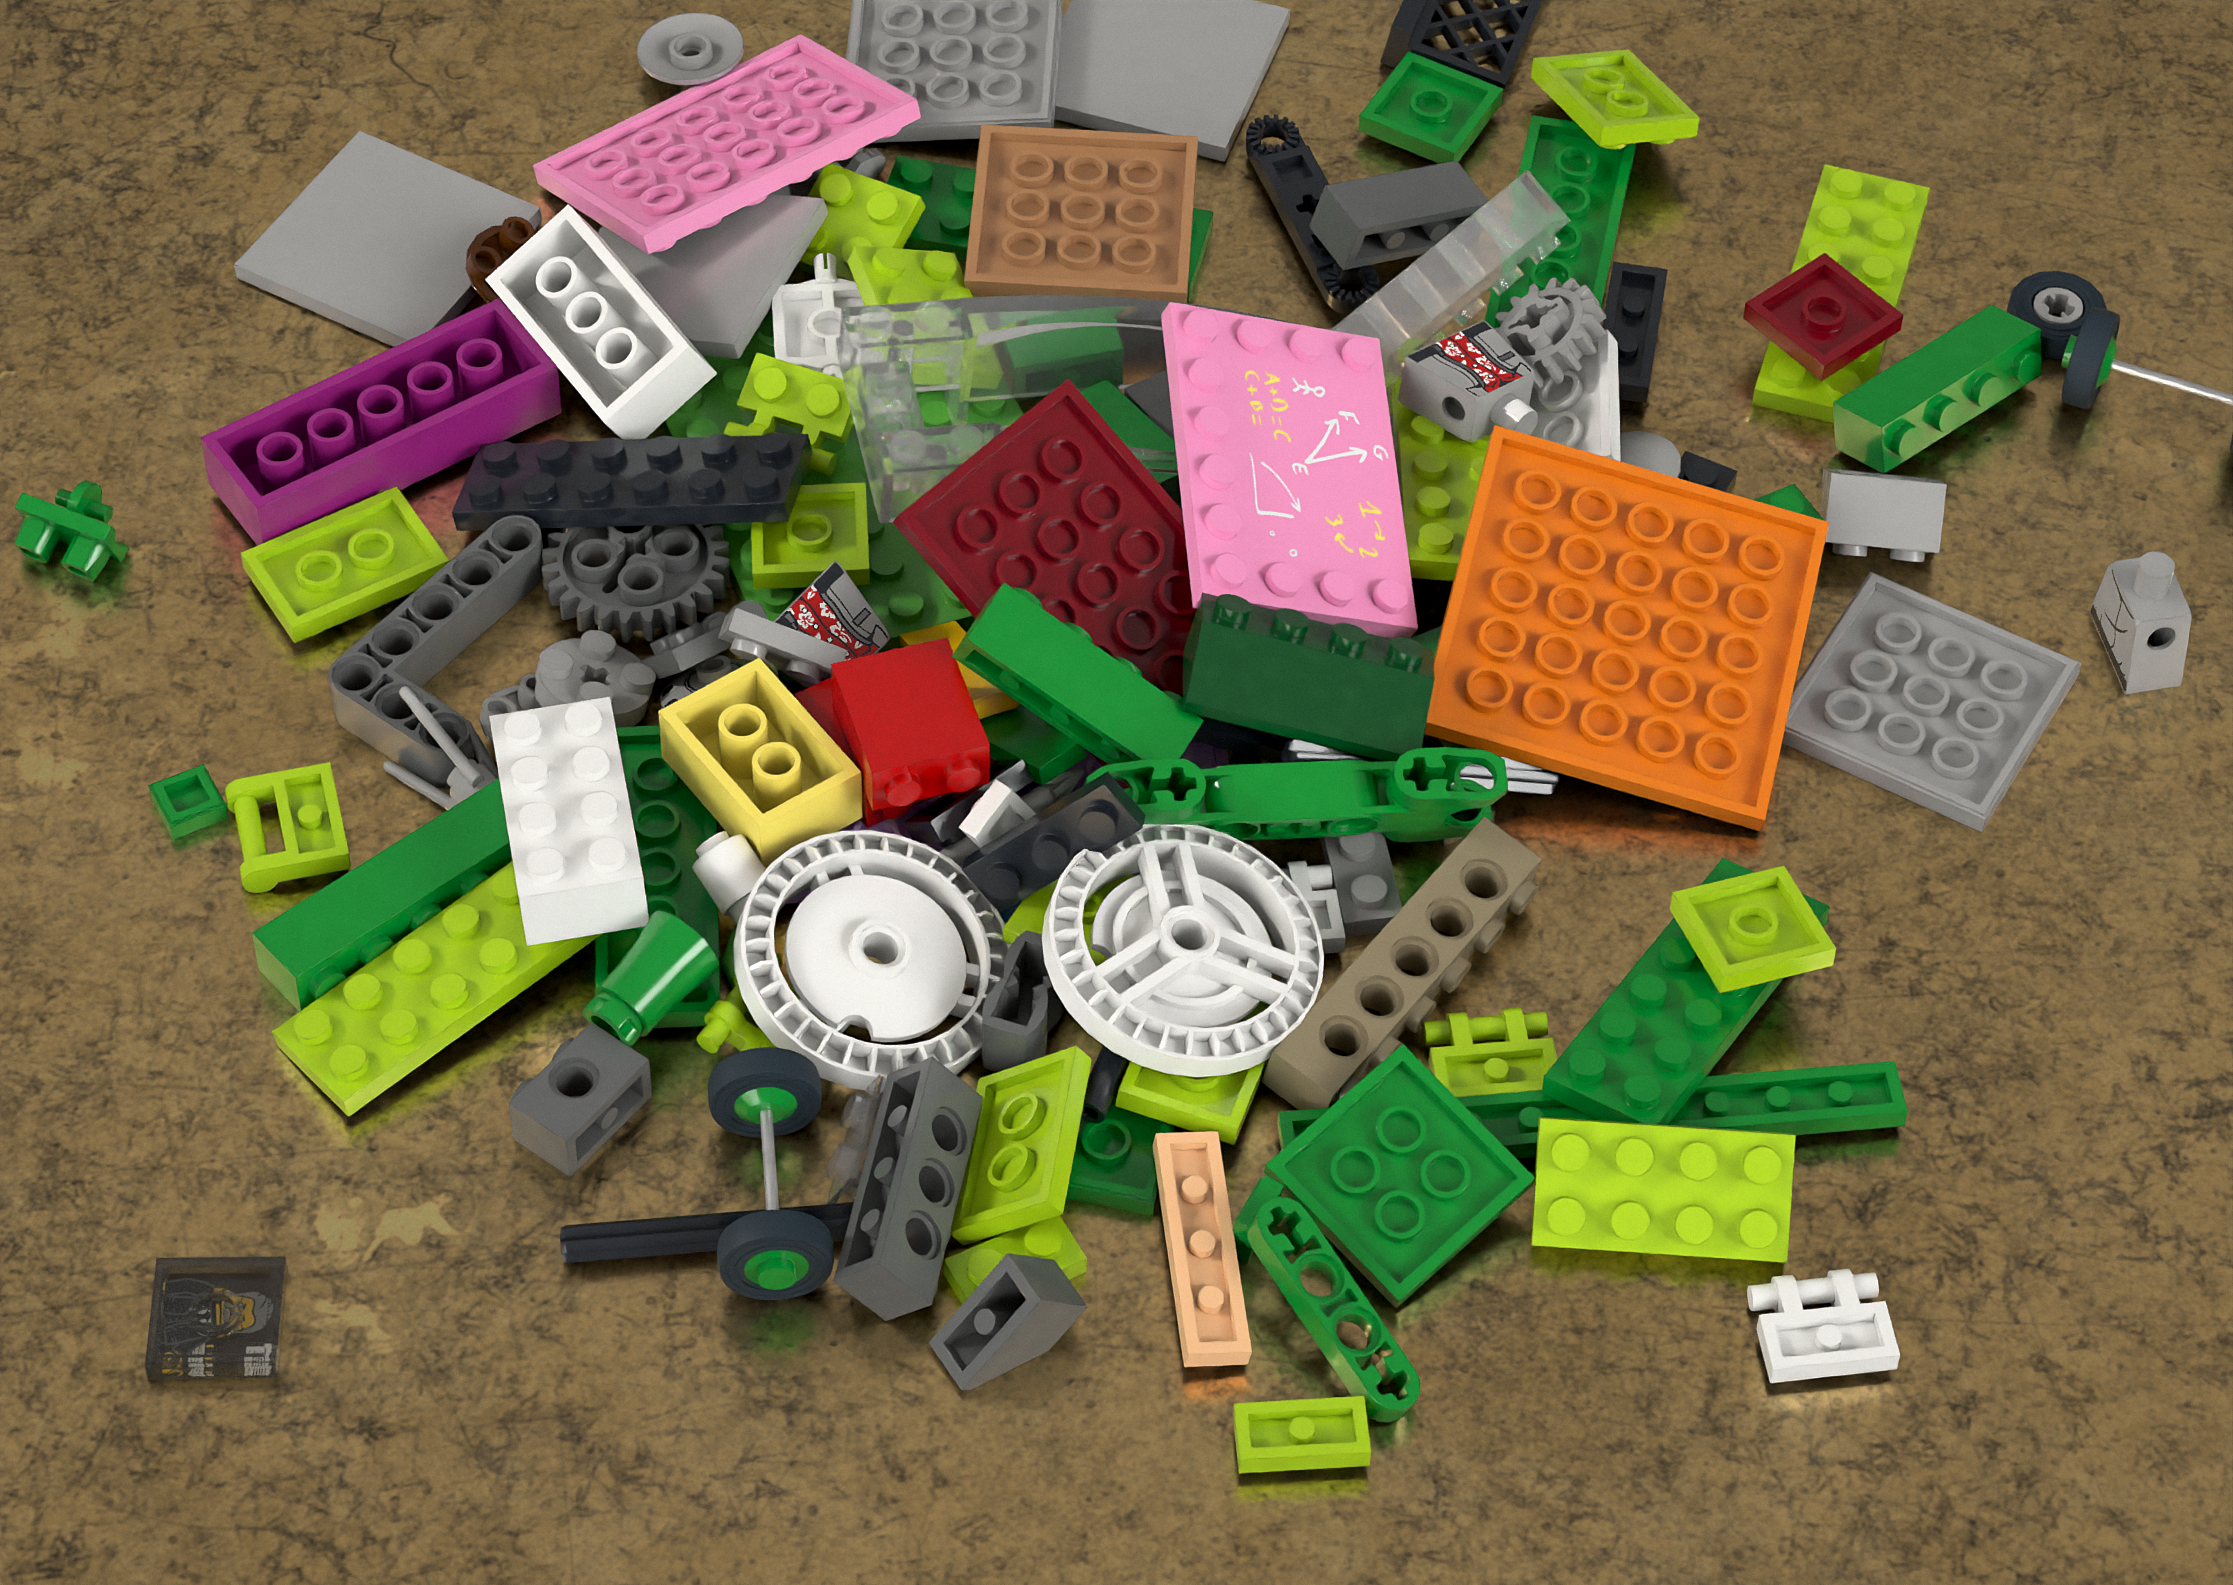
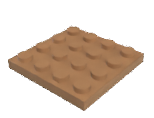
[964,124,1198,307]

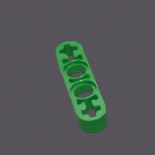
[1248,1197,1421,1422]

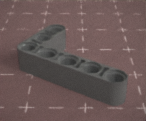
[328,515,543,789]

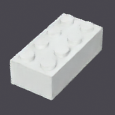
[485,204,717,440]
[489,697,649,946]

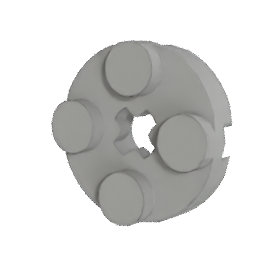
[534,630,656,727]

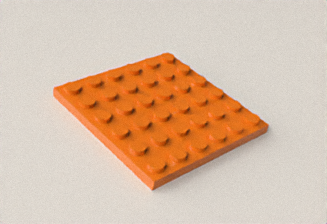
[1424,425,1829,831]

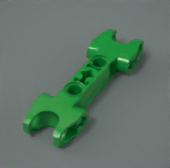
[1085,747,1508,842]

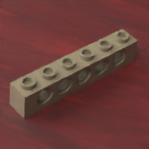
[1261,817,1542,1110]

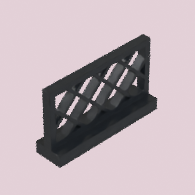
[1380,0,1543,93]

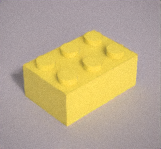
[658,658,863,869]

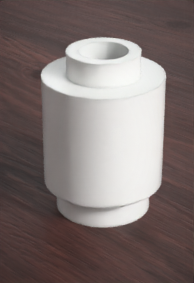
[692,831,766,924]

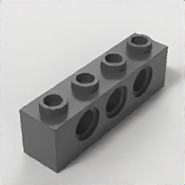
[833,1057,983,1321]

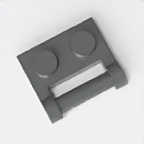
[640,600,767,681]

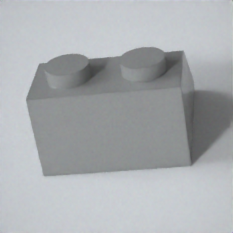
[1821,468,1947,562]

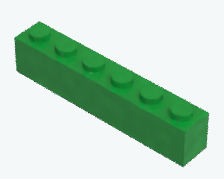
[252,778,513,1012]

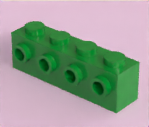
[1833,305,2042,474]
[951,583,1204,764]

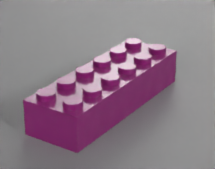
[201,298,562,545]

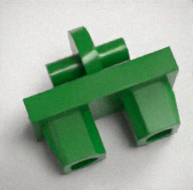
[14,480,130,582]

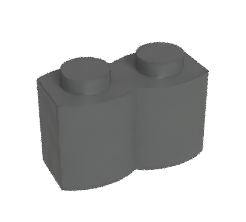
[982,930,1066,1072]

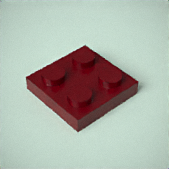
[1743,253,1904,382]

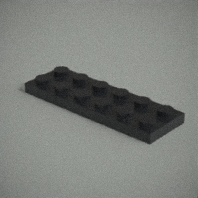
[451,432,813,531]

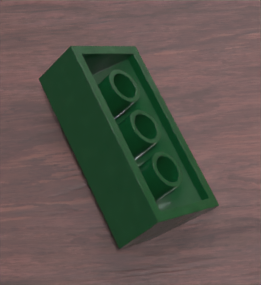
[1183,592,1435,761]

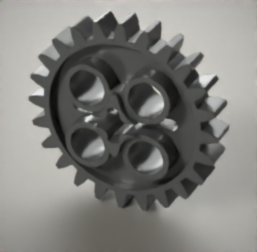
[542,524,731,642]

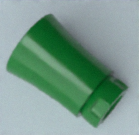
[582,911,719,1047]

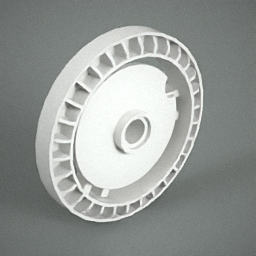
[1042,824,1324,1077]
[733,830,1011,1093]

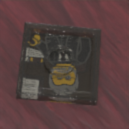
[145,1256,288,1379]

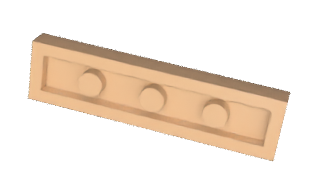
[1152,1131,1252,1367]

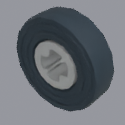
[2007,271,2107,359]

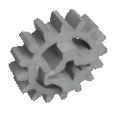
[1494,278,1606,390]

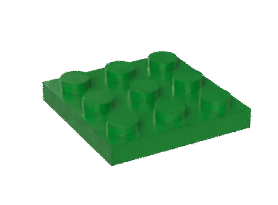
[1264,1044,1535,1308]

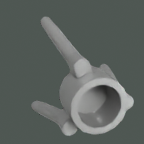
[383,686,499,810]

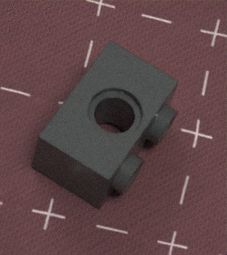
[509,1022,652,1177]

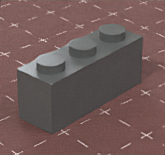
[1309,161,1491,270]

